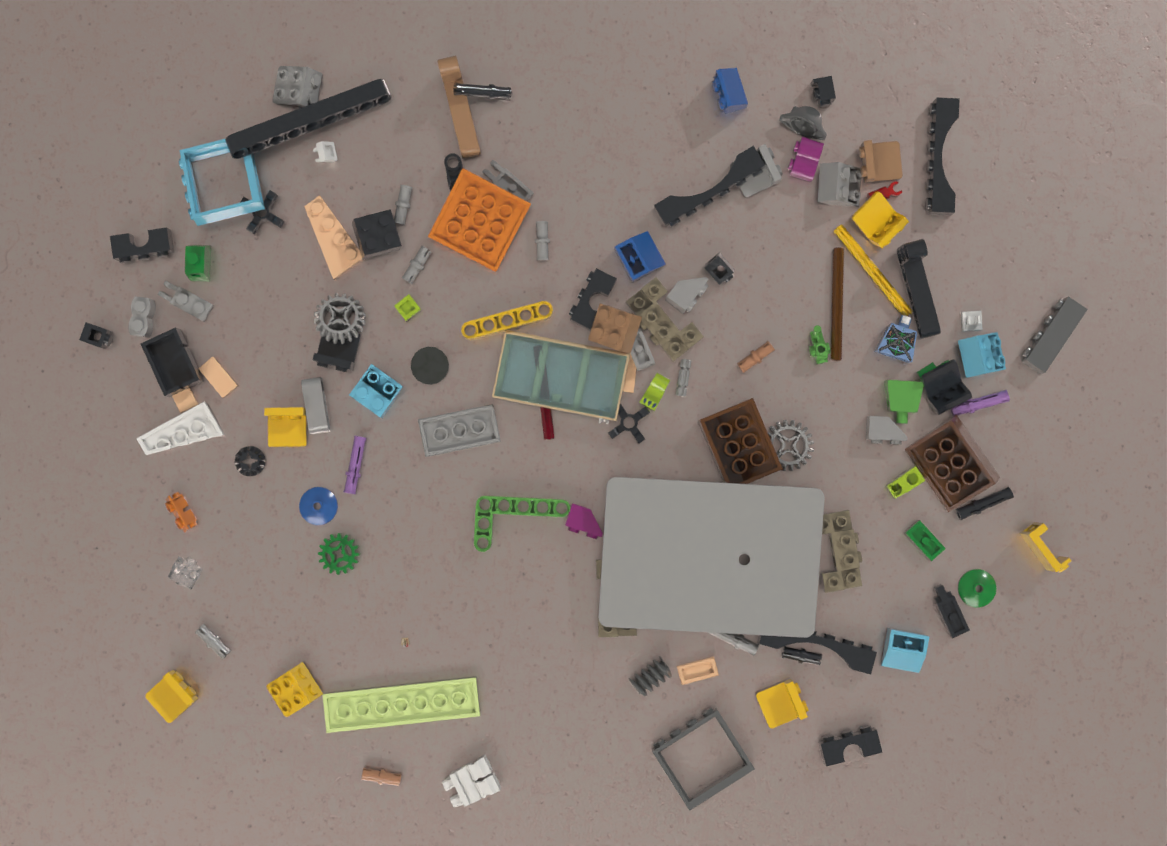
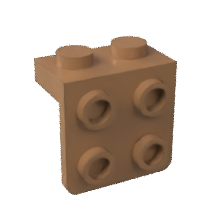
[859,140,903,183]

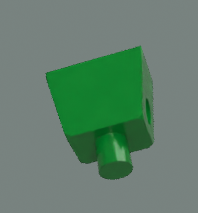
[185,245,211,282]

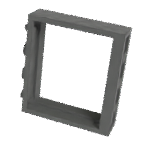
[652,708,755,811]

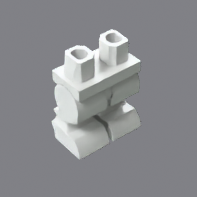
[442,754,501,807]

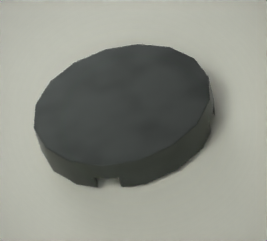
[411,347,449,385]

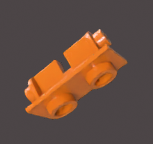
[165,492,198,533]

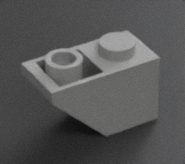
[866,416,907,445]

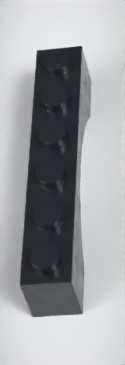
[926,97,960,216]
[654,145,765,227]
[757,631,877,675]

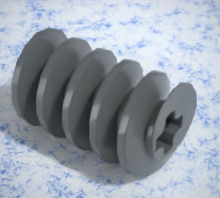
[628,656,672,696]

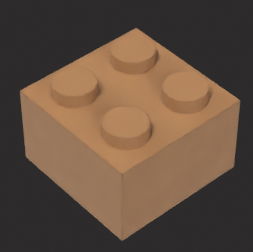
[588,303,642,354]

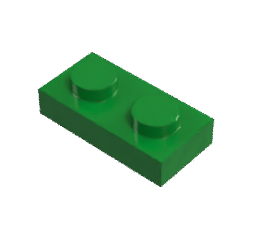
[905,520,946,561]

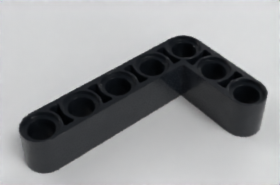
[897,239,941,339]

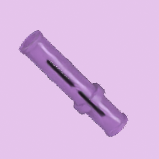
[951,390,1010,416]
[343,436,366,494]

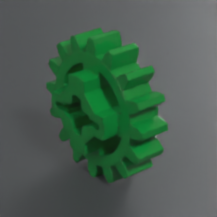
[318,533,360,575]

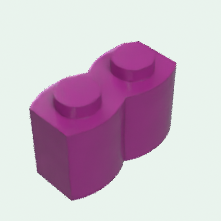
[788,137,824,182]

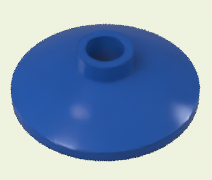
[299,487,338,525]

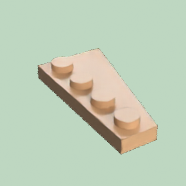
[304,195,362,280]

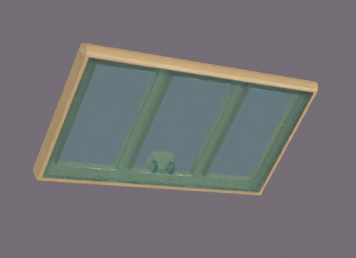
[492,330,630,422]

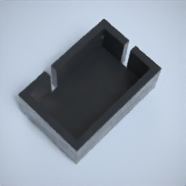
[140,327,204,397]

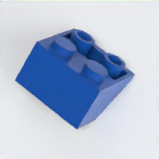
[712,67,748,114]
[614,231,666,283]

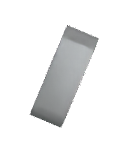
[301,377,330,435]

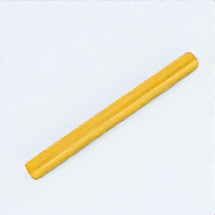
[834,224,913,316]

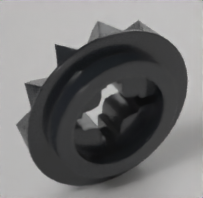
[234,446,266,477]

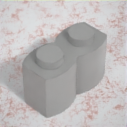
[129,296,156,338]

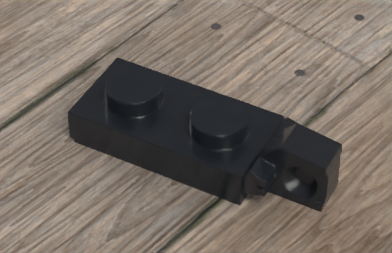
[934,584,970,639]

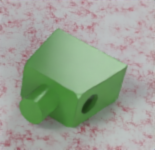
[884,380,924,424]

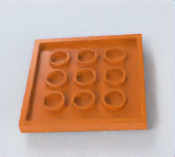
[428,168,531,272]

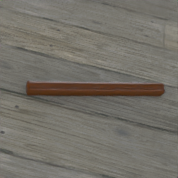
[831,247,844,361]

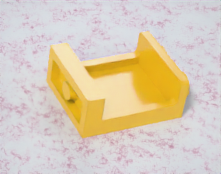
[1019,522,1072,573]

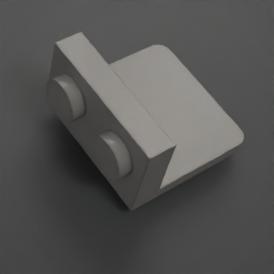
[273,66,322,107]
[730,144,783,197]

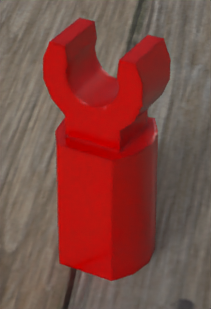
[867,181,902,200]

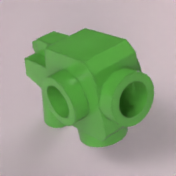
[809,325,830,364]

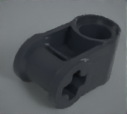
[444,153,463,192]

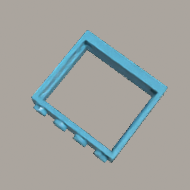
[178,139,265,226]

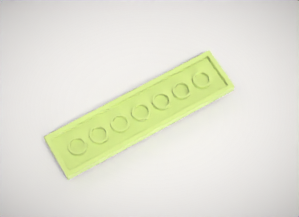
[322,677,480,733]

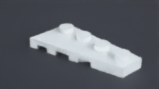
[136,401,224,455]

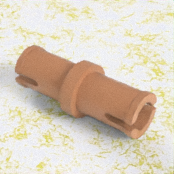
[737,341,775,373]
[361,768,402,786]

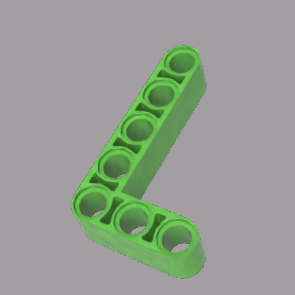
[474,496,570,552]

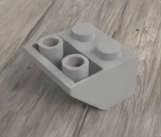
[818,162,862,207]
[665,277,709,314]

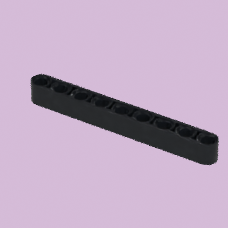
[225,79,392,159]

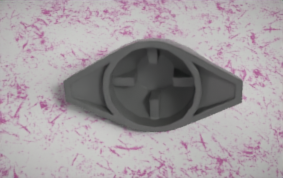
[779,106,827,140]

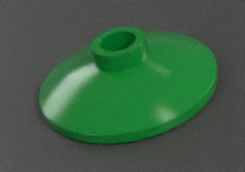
[958,569,997,608]

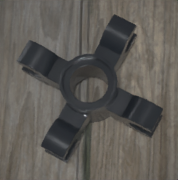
[240,190,285,235]
[608,403,650,443]

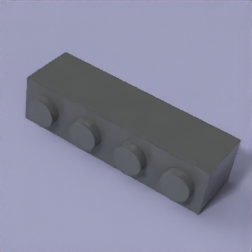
[1022,296,1088,374]

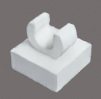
[313,141,338,163]
[961,311,983,331]

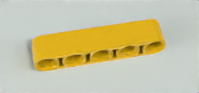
[461,301,553,340]

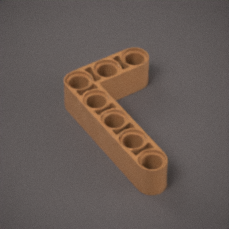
[437,55,481,159]

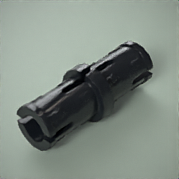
[782,646,822,666]

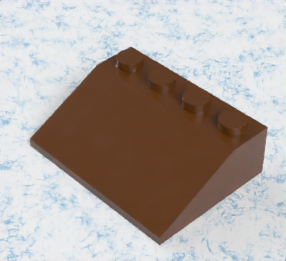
[698,398,783,484]
[905,415,1000,512]

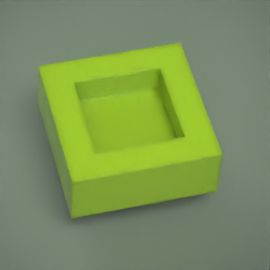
[394,294,421,321]

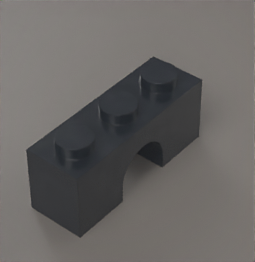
[110,227,174,263]
[569,268,617,331]
[818,726,883,767]

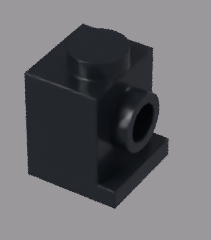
[811,76,836,107]
[704,252,735,285]
[79,322,113,349]

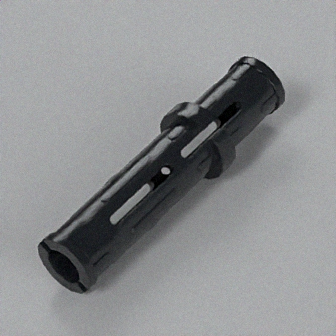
[453,83,512,100]
[956,487,1014,520]

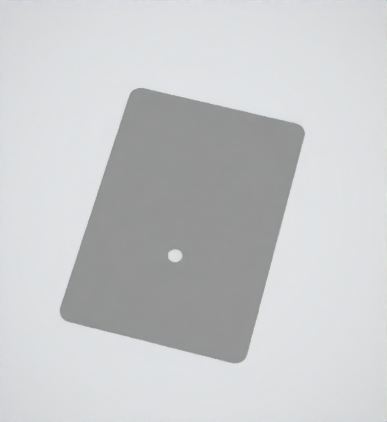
[599,477,825,638]

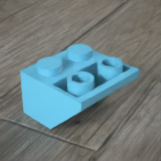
[958,332,1006,378]
[349,364,403,418]
[881,628,929,673]

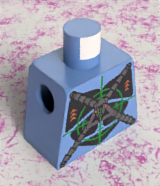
[874,315,917,363]

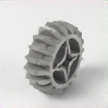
[314,293,366,344]
[768,420,814,471]

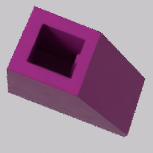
[565,503,603,539]

